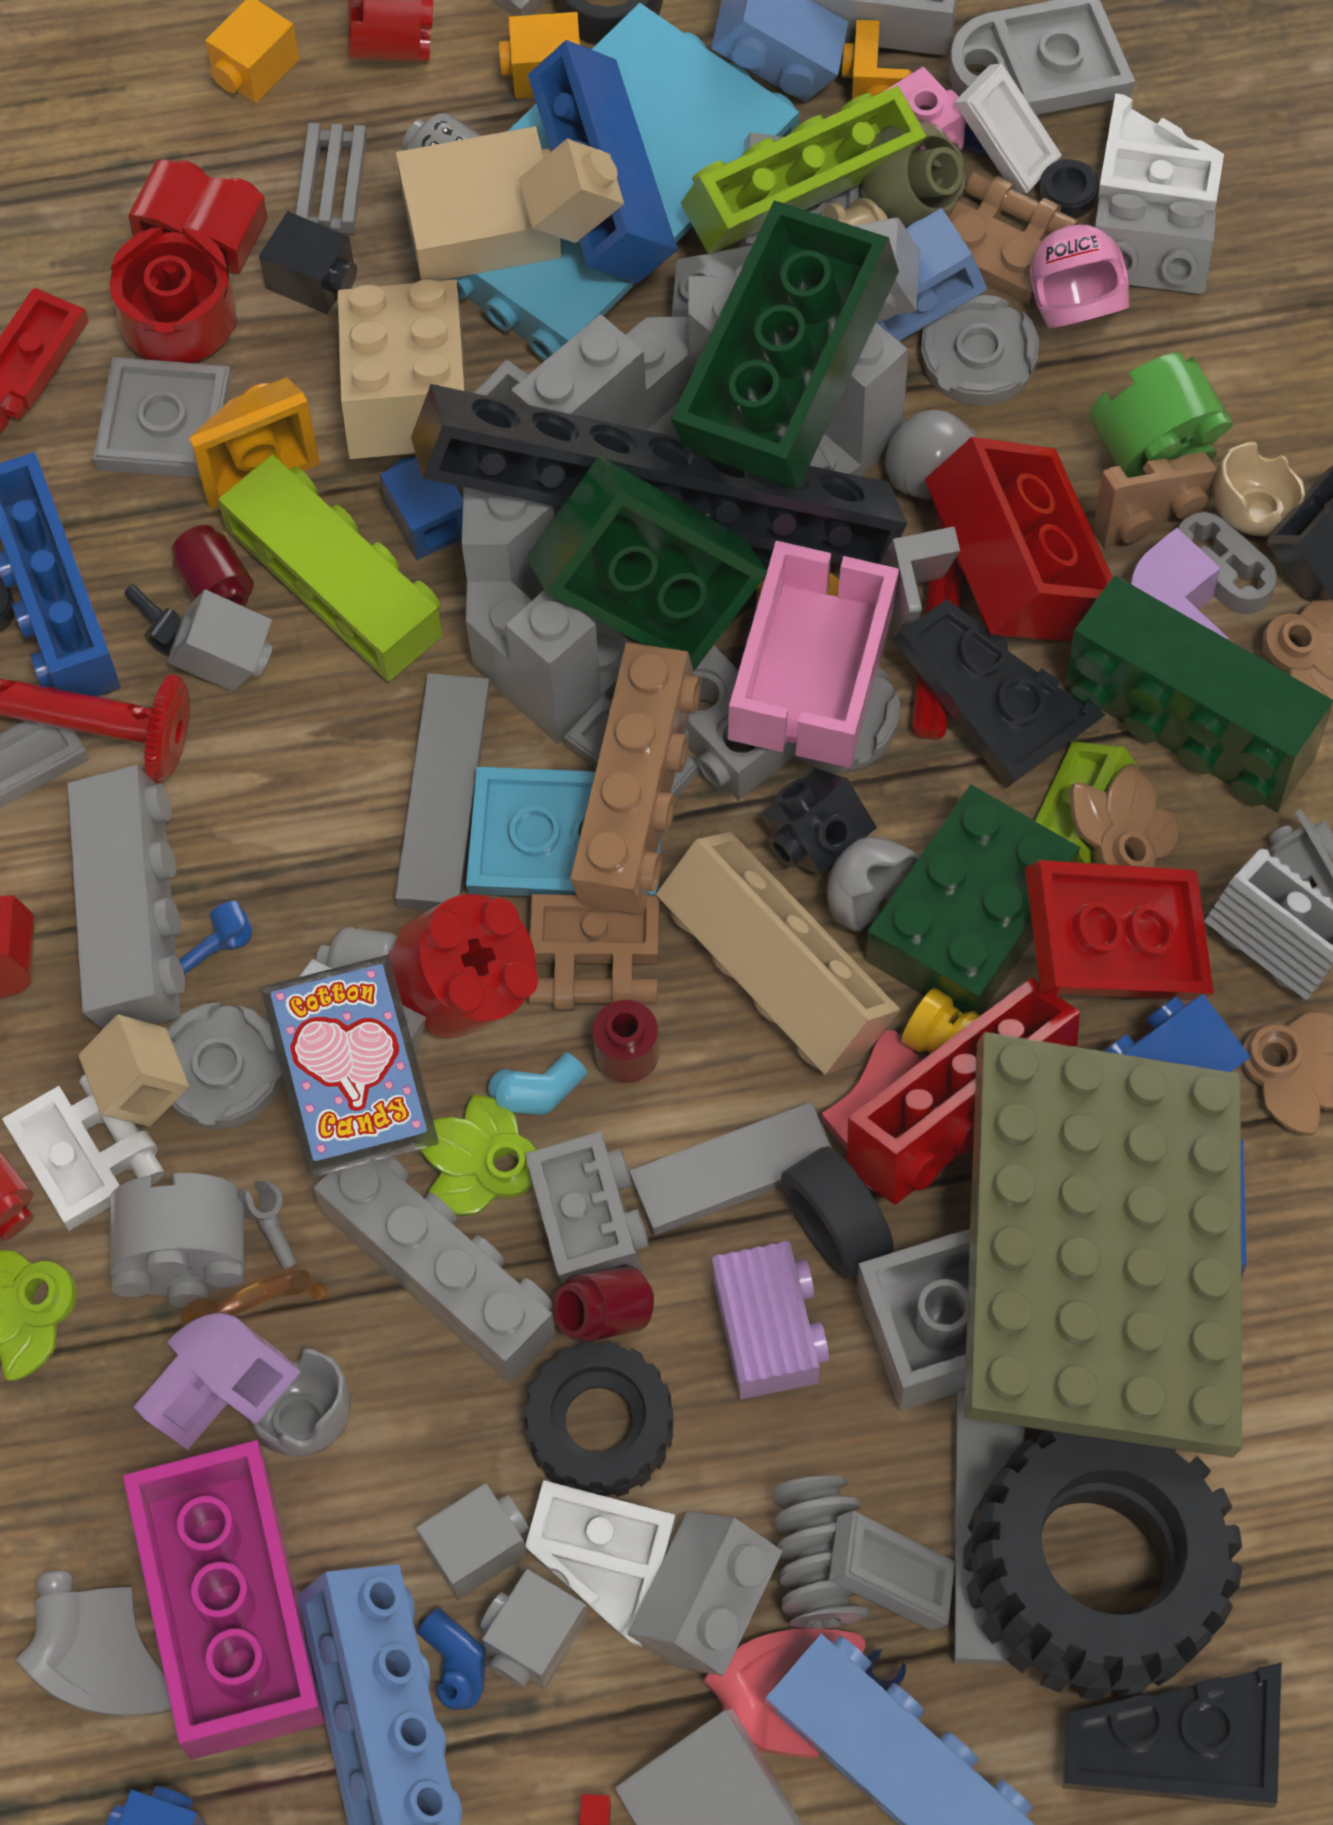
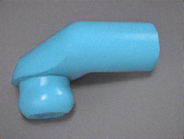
[488,1052,588,1115]

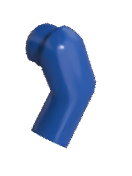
[417,1608,486,1710]

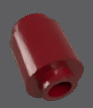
[171,525,254,607]
[593,1000,659,1083]
[553,1266,654,1342]

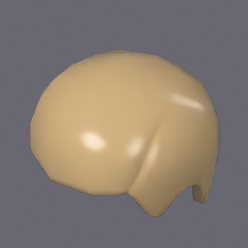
[1213,442,1306,537]

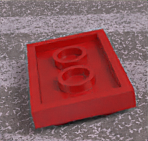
[1025,860,1214,1000]

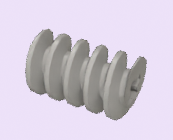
[773,1476,870,1629]

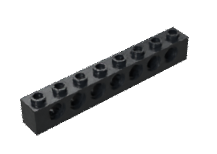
[411,384,907,564]

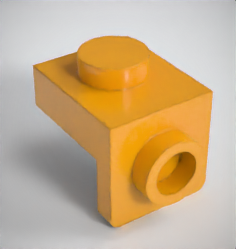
[842,19,911,100]

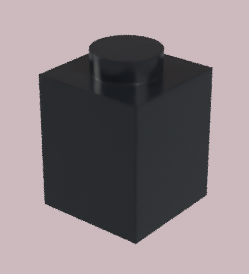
[259,211,357,314]

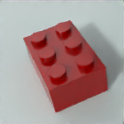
[924,437,1112,642]

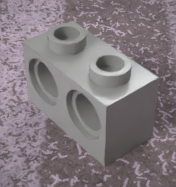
[684,645,795,801]

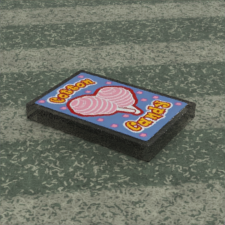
[260,954,439,1178]

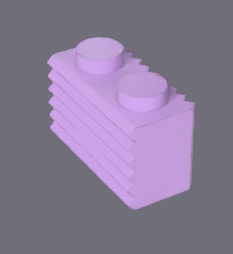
[712,1241,829,1400]

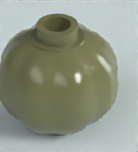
[861,120,966,228]

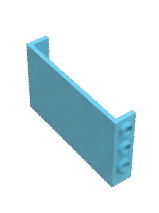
[410,3,799,361]

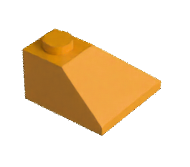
[189,377,321,509]

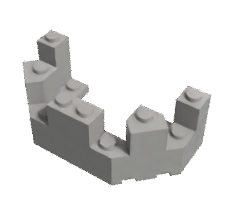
[462,276,909,745]

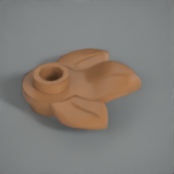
[1262,599,1333,713]
[1069,764,1179,867]
[1242,1012,1333,1136]

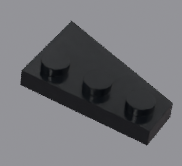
[893,599,1106,788]
[1062,1662,1282,1808]

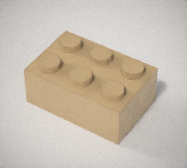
[338,279,467,459]

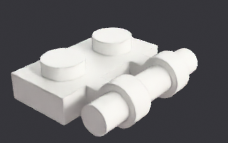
[2,1074,165,1231]

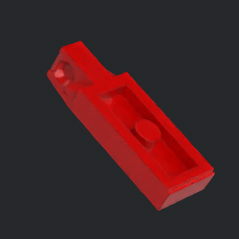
[0,288,89,435]

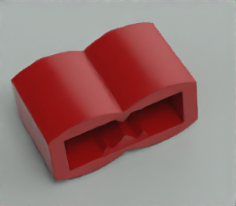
[128,160,268,274]

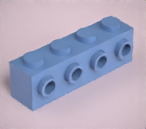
[297,1564,462,1825]
[764,1633,1035,1825]

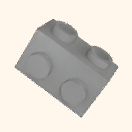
[1095,194,1216,294]

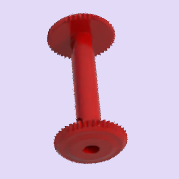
[0,674,190,783]

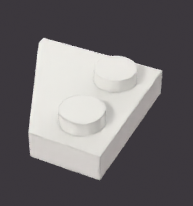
[1098,93,1224,211]
[525,1480,677,1647]

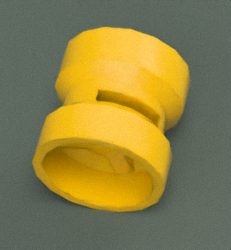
[901,988,981,1053]

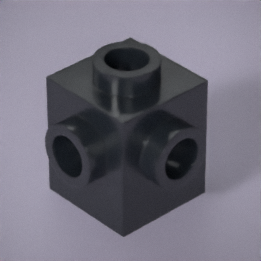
[760,768,877,875]

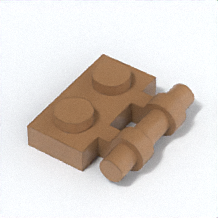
[948,172,1079,306]
[529,894,660,1010]

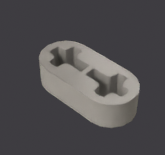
[1179,512,1277,614]

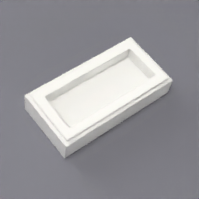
[954,63,1062,194]

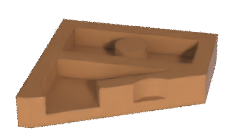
[1092,452,1217,549]

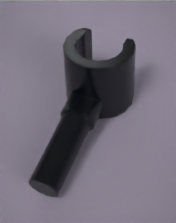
[124,584,181,657]

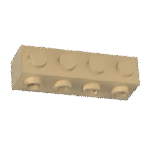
[656,831,901,1075]

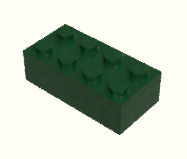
[671,200,899,489]
[1064,575,1333,813]

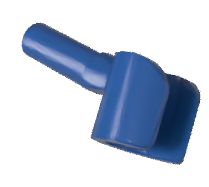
[179,901,252,975]

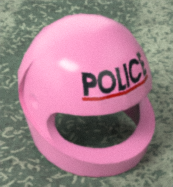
[1030,224,1129,328]

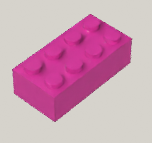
[123,1440,326,1760]

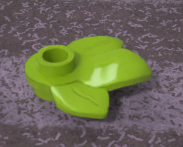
[415,1095,536,1216]
[0,1250,77,1382]

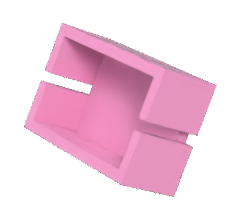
[728,541,899,768]

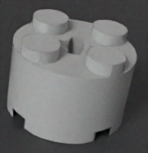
[110,1173,245,1308]

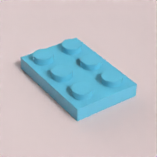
[466,767,663,897]

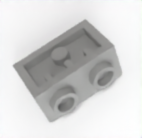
[525,1131,649,1283]

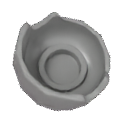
[884,410,978,500]
[827,836,919,932]
[249,1349,351,1457]

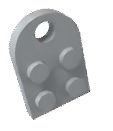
[948,0,1135,115]

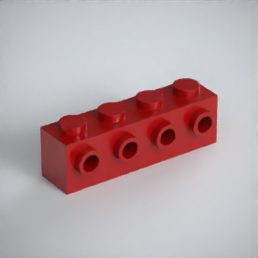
[847,977,1080,1206]

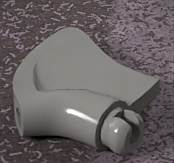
[15,1570,172,1717]

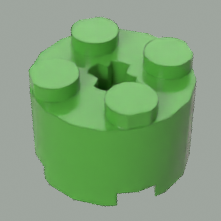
[1089,352,1233,478]

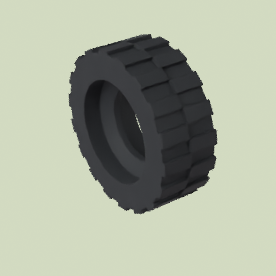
[523,1341,674,1497]

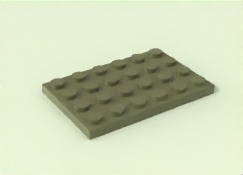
[964,1032,1242,1458]

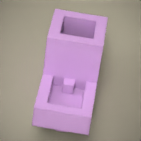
[1131,528,1229,639]
[134,1313,301,1450]

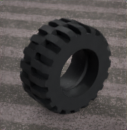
[963,1430,1243,1700]

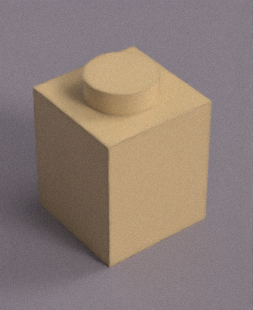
[519,139,624,243]
[78,1014,190,1127]

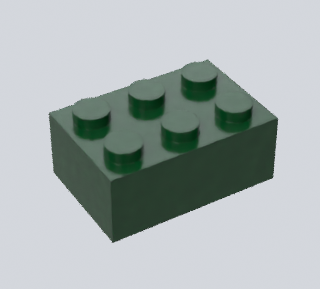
[527,456,768,671]
[866,784,1080,1015]

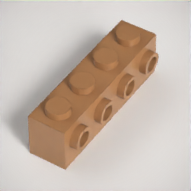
[570,642,702,915]

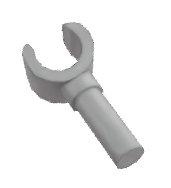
[238,1181,298,1271]

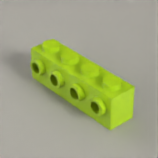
[680,85,927,254]
[218,454,443,682]

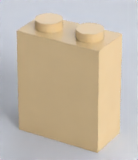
[396,126,562,281]

